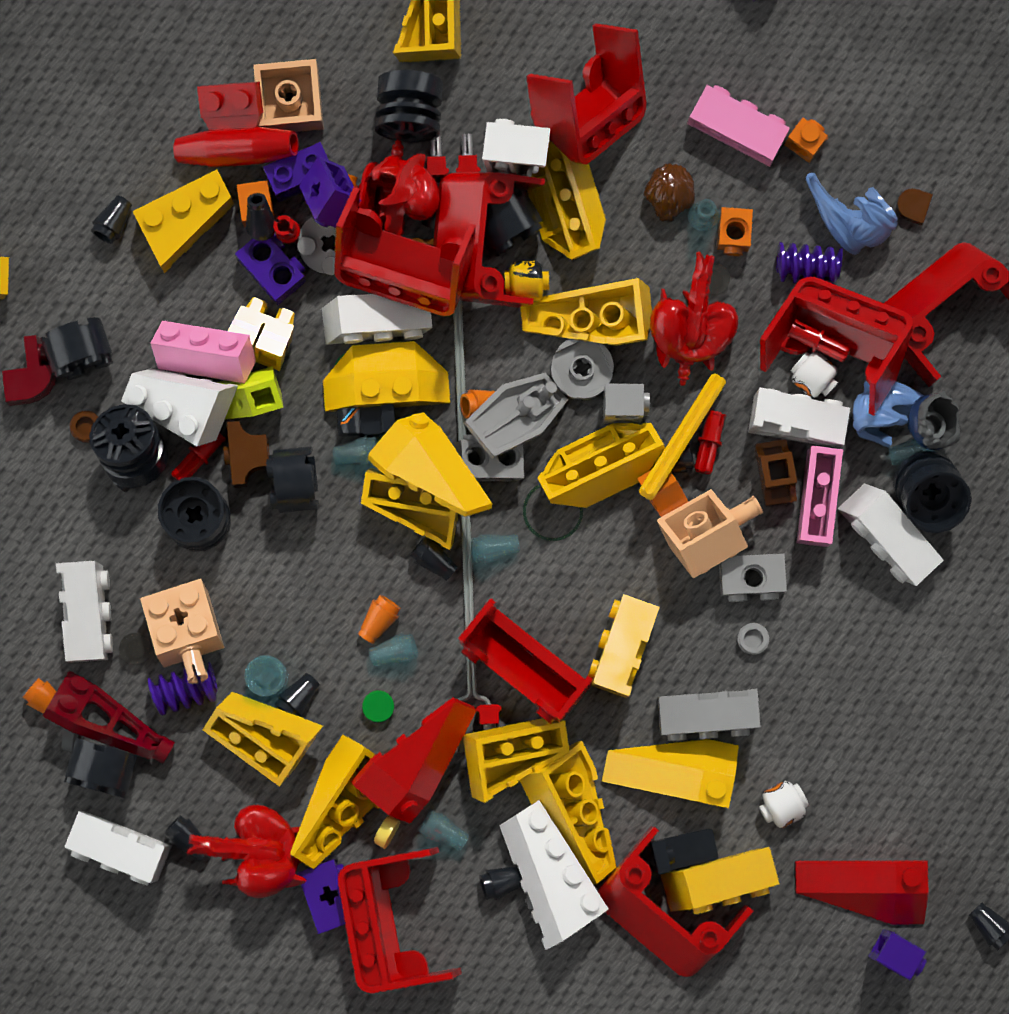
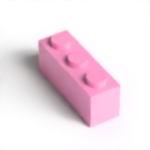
[688,85,790,167]
[150,321,256,384]
[796,446,843,547]

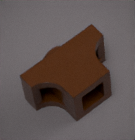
[223,421,270,488]
[754,439,797,507]

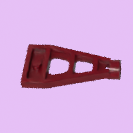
[42,670,175,764]

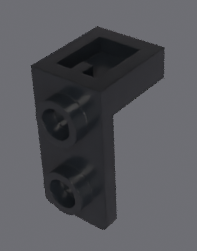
[650,828,719,874]

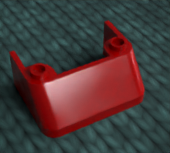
[526,23,646,165]
[433,172,545,308]
[334,187,476,316]
[884,243,1009,387]
[760,277,913,415]
[458,598,593,724]
[598,826,753,977]
[338,847,462,993]

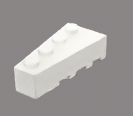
[499,800,608,950]

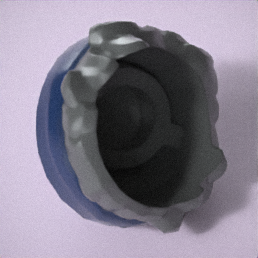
[907,391,960,450]

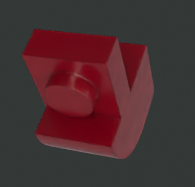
[2,335,56,406]

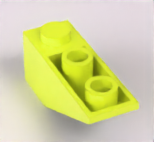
[217,366,283,419]

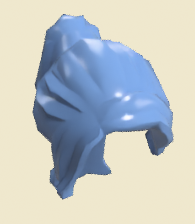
[806,173,898,255]
[852,381,924,447]

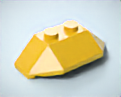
[527,140,606,259]
[323,341,450,412]
[538,423,665,508]

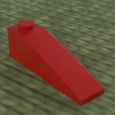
[351,697,477,823]
[795,860,928,925]

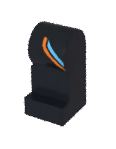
[337,404,395,437]

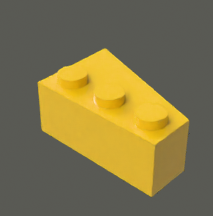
[203,692,323,787]
[463,718,570,803]

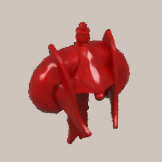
[358,140,440,236]
[650,251,738,386]
[187,804,306,898]

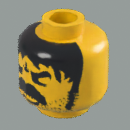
[505,261,549,302]

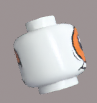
[790,352,838,398]
[759,781,809,828]

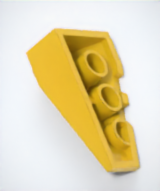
[520,278,652,346]
[368,412,492,517]
[290,735,379,869]
[601,739,739,808]
[519,741,617,884]

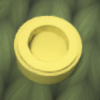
[374,816,400,849]

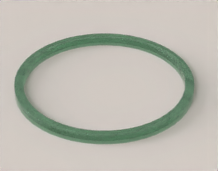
[523,484,583,541]

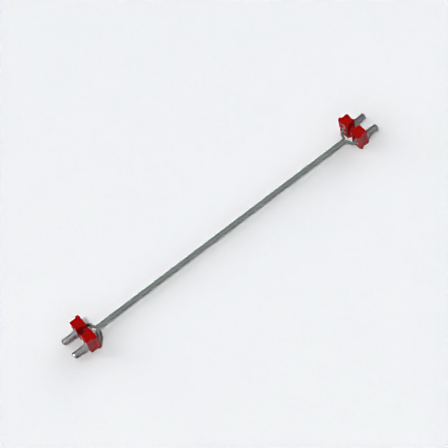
[426,134,502,753]

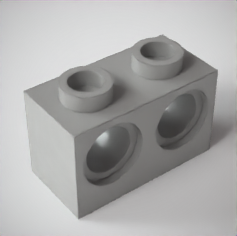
[603,384,650,424]
[454,434,524,482]

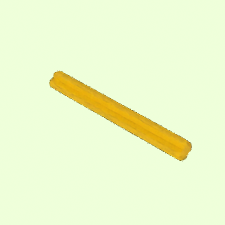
[639,373,726,500]

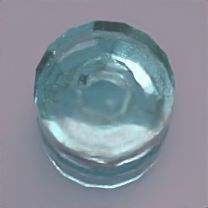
[244,655,289,698]

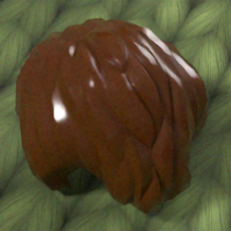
[644,163,695,222]

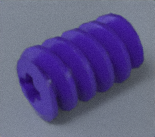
[776,242,843,284]
[148,661,218,715]

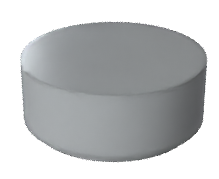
[737,623,769,655]

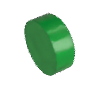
[362,690,394,722]

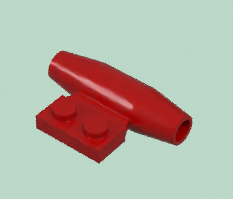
[173,81,299,167]

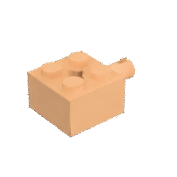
[253,59,324,132]
[657,489,763,578]
[140,579,224,684]

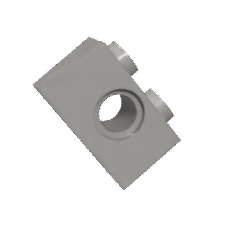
[719,553,787,602]

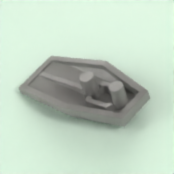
[464,372,568,459]

